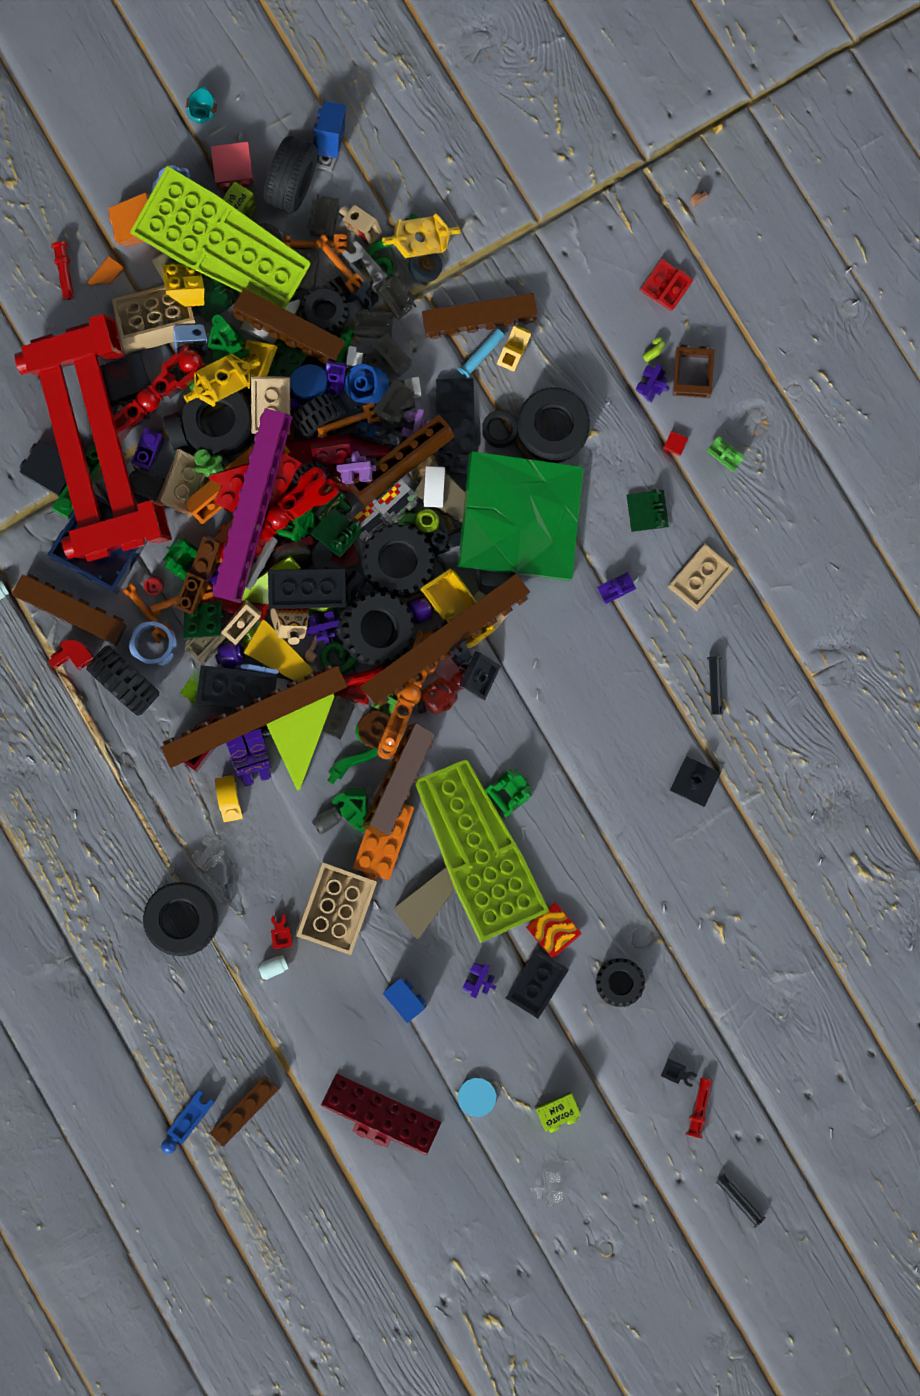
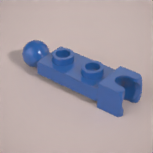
[161,1089,215,1154]

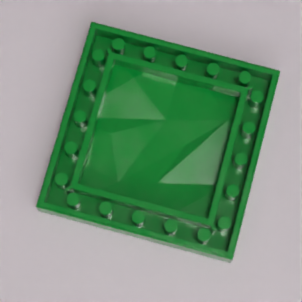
[458,451,584,581]

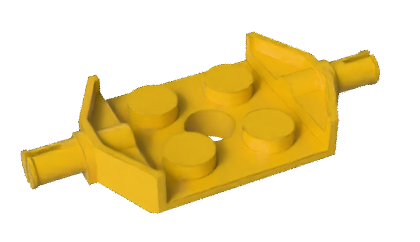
[382,214,460,258]
[183,354,260,407]

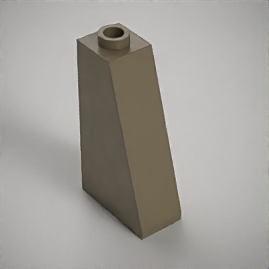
[414,461,465,524]
[393,867,455,940]

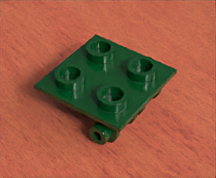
[198,276,237,321]
[267,339,307,377]
[626,489,669,532]
[310,508,363,557]
[183,602,225,639]

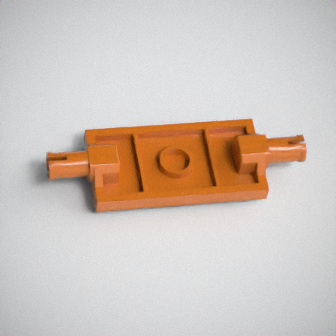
[353,803,415,881]

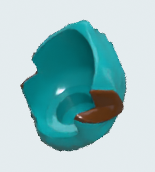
[185,86,217,124]

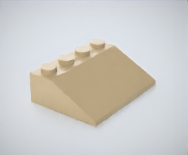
[112,285,196,354]
[295,862,377,955]

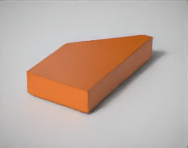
[87,256,124,286]

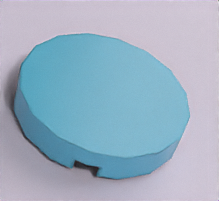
[458,1078,496,1117]

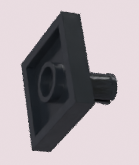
[459,651,501,700]
[669,756,721,807]

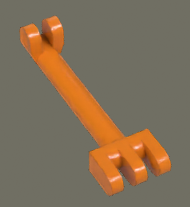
[283,234,347,255]
[314,234,363,294]
[317,404,381,437]
[122,583,173,644]
[150,584,214,617]

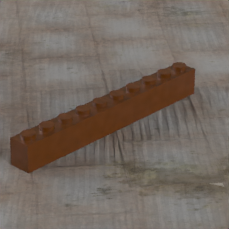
[361,573,530,707]
[161,664,347,768]

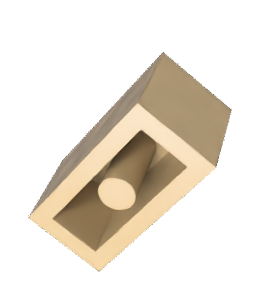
[221,600,261,645]

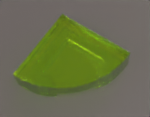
[242,628,256,648]
[180,678,198,705]

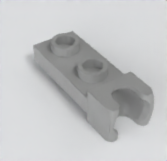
[342,241,391,293]

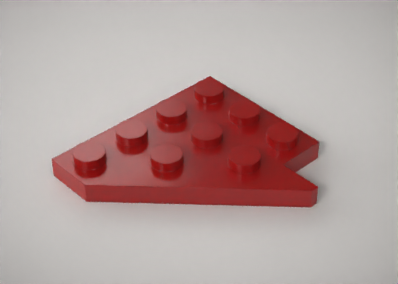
[208,452,301,517]

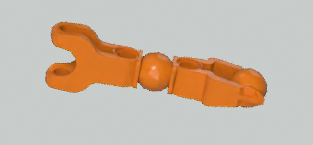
[377,630,439,759]

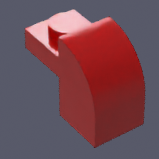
[48,640,94,670]

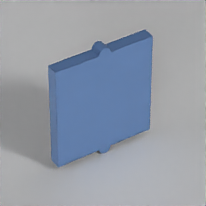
[236,664,278,674]

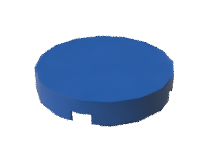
[290,364,328,400]

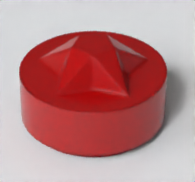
[144,576,164,596]

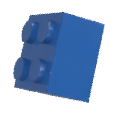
[313,101,346,158]
[382,978,426,1024]

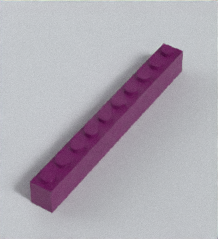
[213,408,292,603]

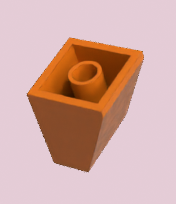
[108,193,151,247]

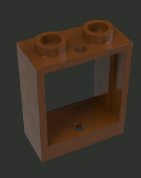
[672,345,715,398]

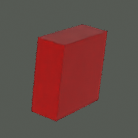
[663,431,688,456]

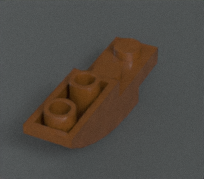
[175,535,223,615]

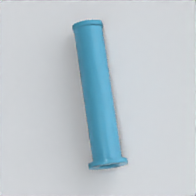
[458,328,505,378]

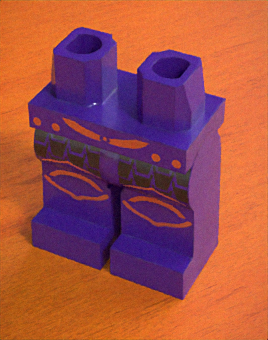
[226,729,272,787]

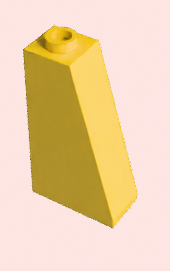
[244,620,314,683]

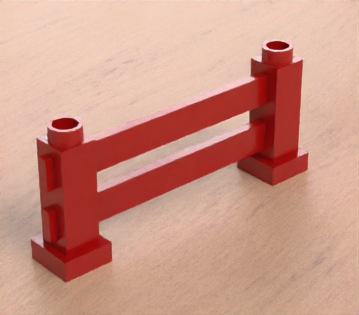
[14,314,172,562]

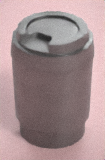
[312,807,343,834]

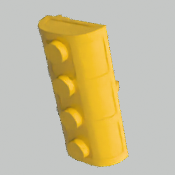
[420,569,495,650]

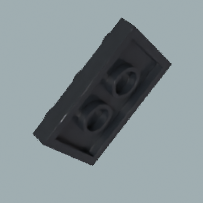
[506,949,569,1019]

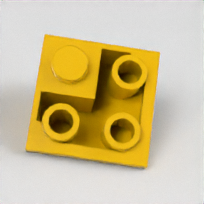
[162,264,204,307]

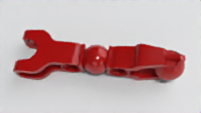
[113,345,207,443]
[220,467,339,560]

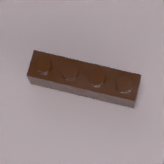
[209,1076,279,1147]

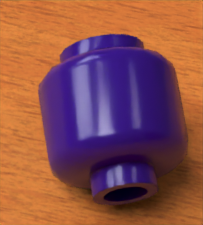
[407,596,434,624]
[215,642,245,669]

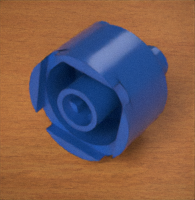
[345,364,389,404]

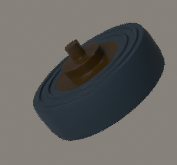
[408,253,443,282]

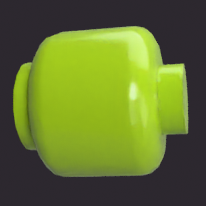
[415,509,439,535]

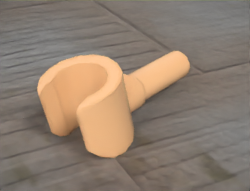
[305,636,318,664]

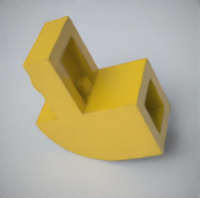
[497,325,532,371]
[215,775,243,822]

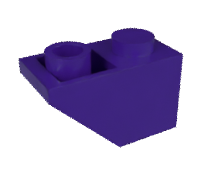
[131,428,165,470]

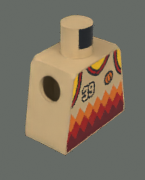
[339,205,382,246]
[270,608,309,645]

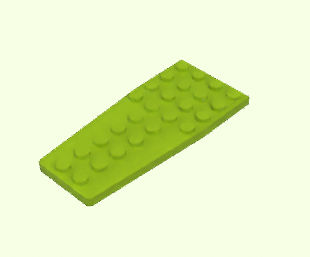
[130,166,311,309]
[416,760,549,943]

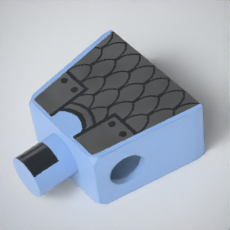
[173,324,210,363]

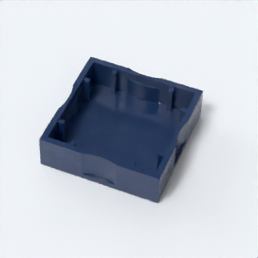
[47,494,147,595]

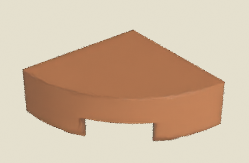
[690,190,709,207]

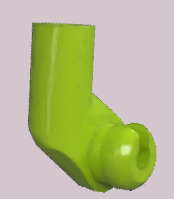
[642,337,665,363]

